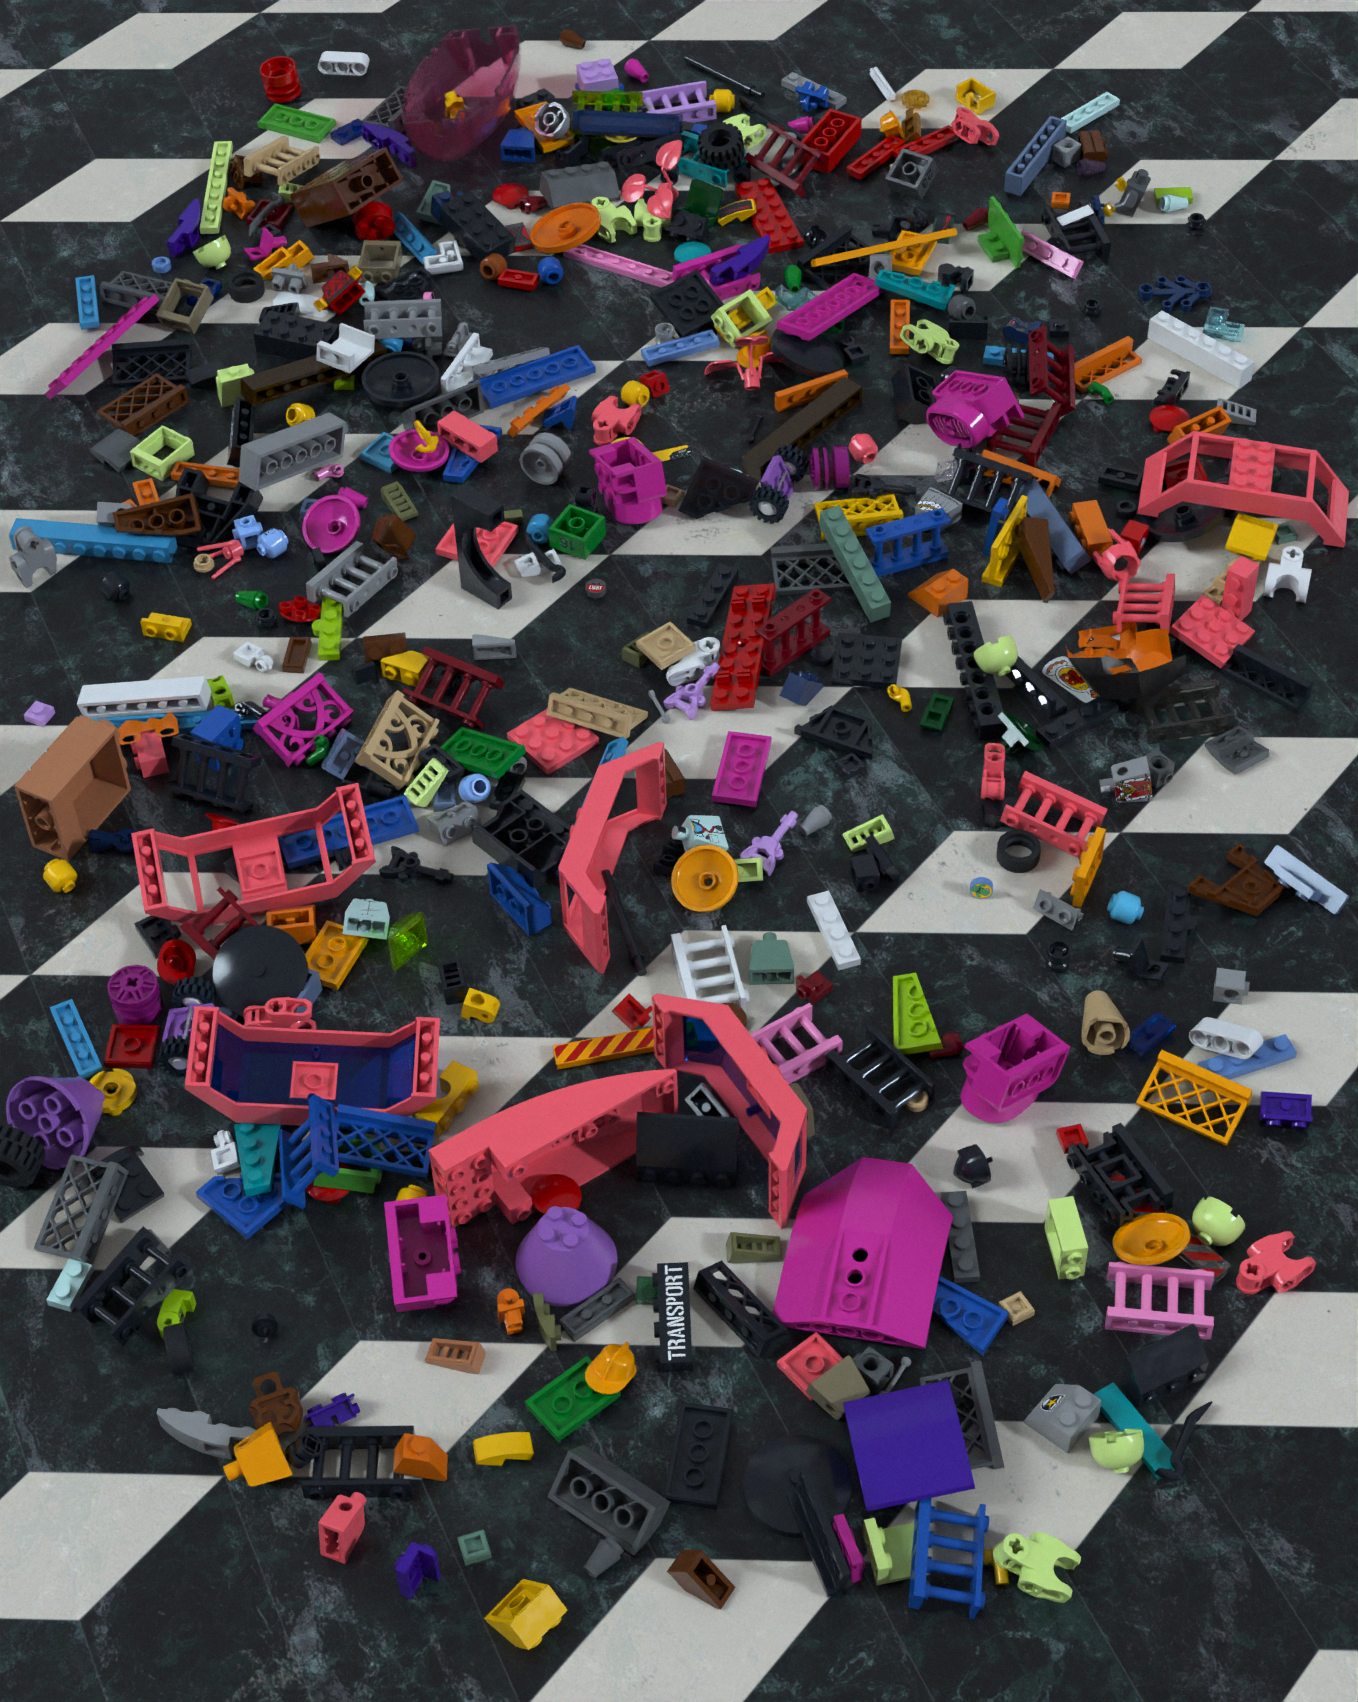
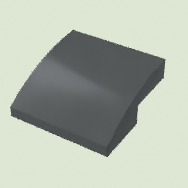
[89,428,141,473]
[1205,725,1269,775]

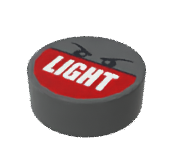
[585,579,606,599]

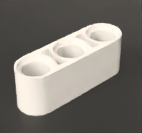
[318,51,370,76]
[1189,1017,1263,1060]

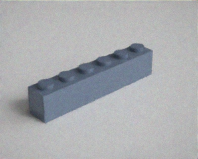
[1004,116,1067,196]
[1010,472,1091,574]

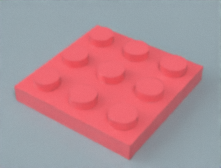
[435,521,518,568]
[1169,595,1255,669]
[507,709,599,775]

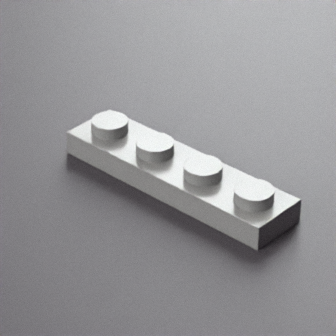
[781,72,847,110]
[472,347,550,377]

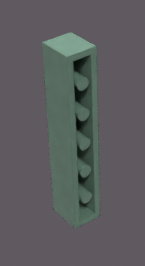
[819,505,891,623]

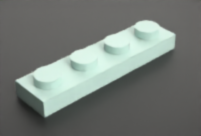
[1061,92,1120,133]

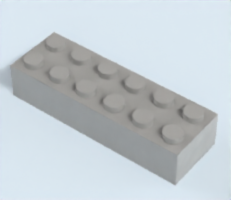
[239,412,346,491]

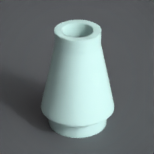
[1159,194,1188,213]

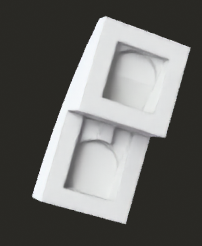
[514,549,562,577]

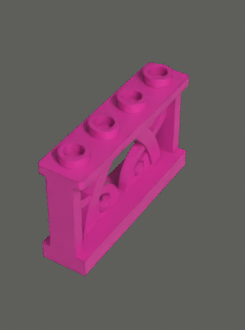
[252,672,354,768]

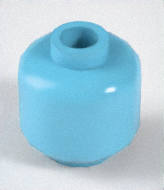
[1107,891,1144,925]

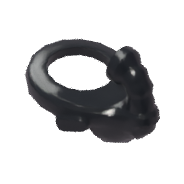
[804,224,827,249]

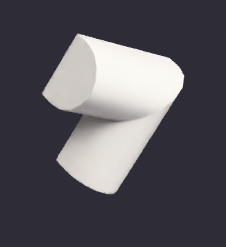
[423,240,463,275]

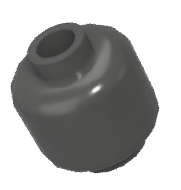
[948,294,976,321]

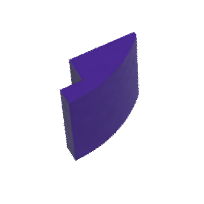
[843,1380,975,1511]

